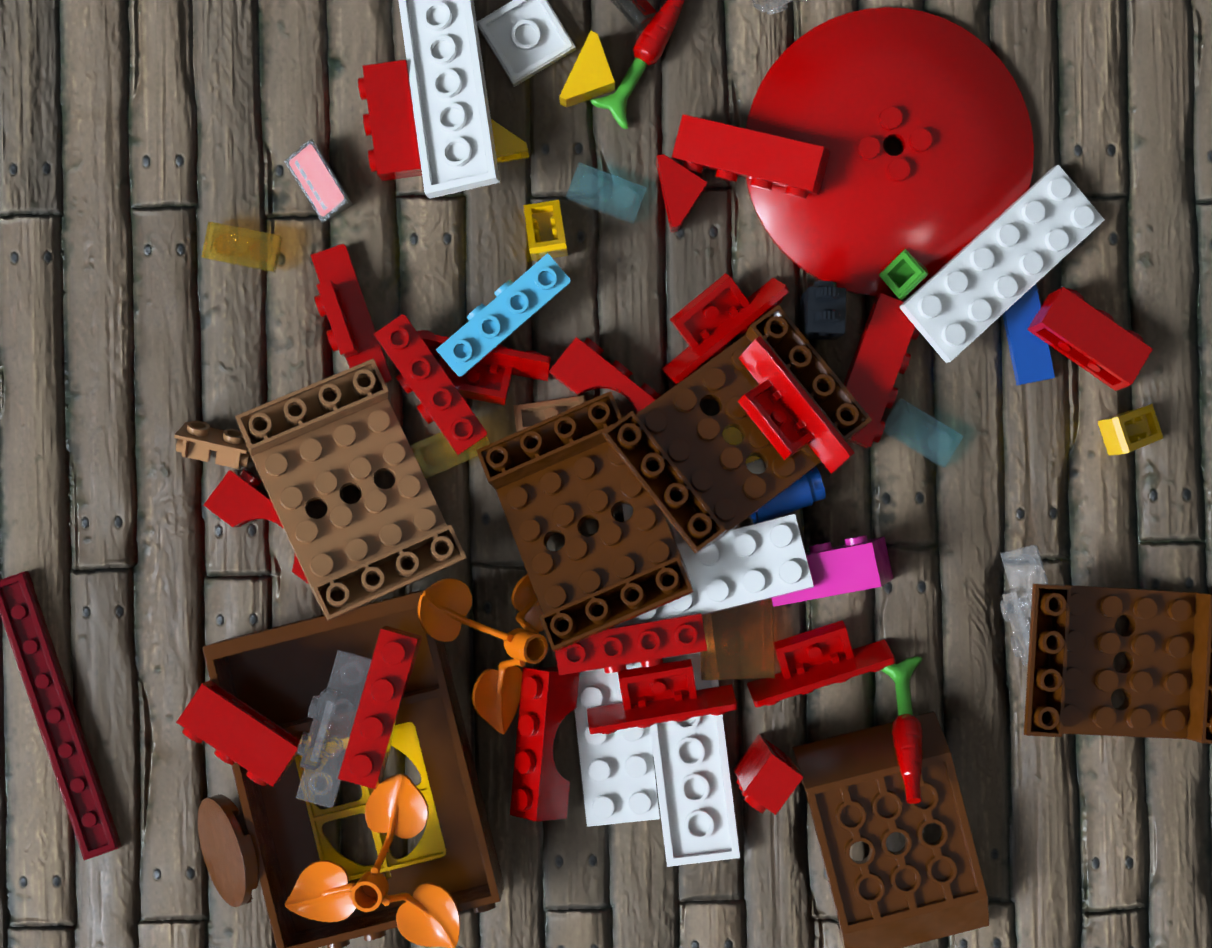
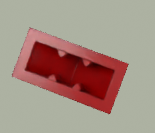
[656,154,708,233]

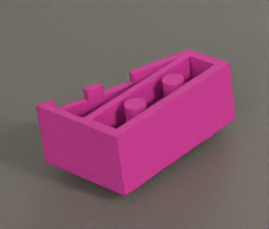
[771,535,893,607]

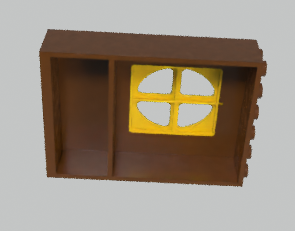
[202,589,505,948]

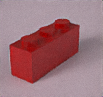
[358,60,422,181]
[1027,287,1153,391]
[176,680,305,787]

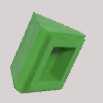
[879,249,928,301]

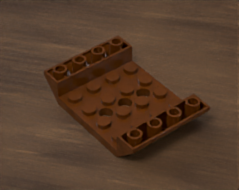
[602,305,872,554]
[476,391,694,652]
[1024,584,1212,744]
[792,711,989,948]

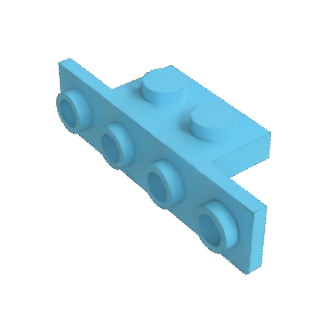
[436,253,571,377]

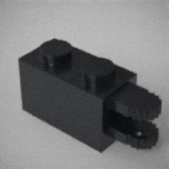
[800,281,846,340]

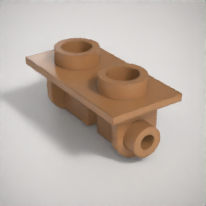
[174,421,251,470]

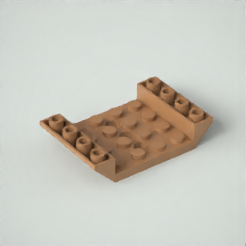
[235,359,466,621]

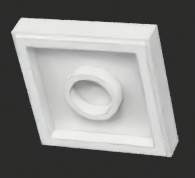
[477,0,576,87]

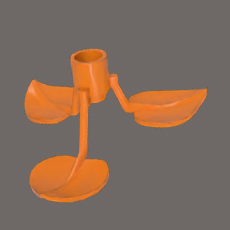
[418,574,548,734]
[285,773,460,948]

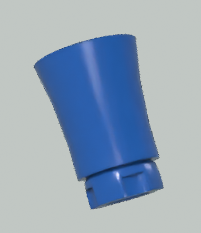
[750,467,826,524]

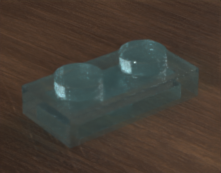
[566,162,647,224]
[883,398,964,468]

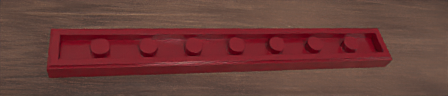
[0,571,122,860]

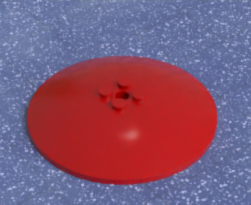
[745,7,1034,297]

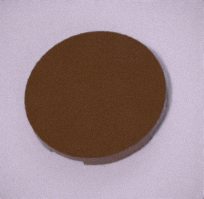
[198,794,259,907]

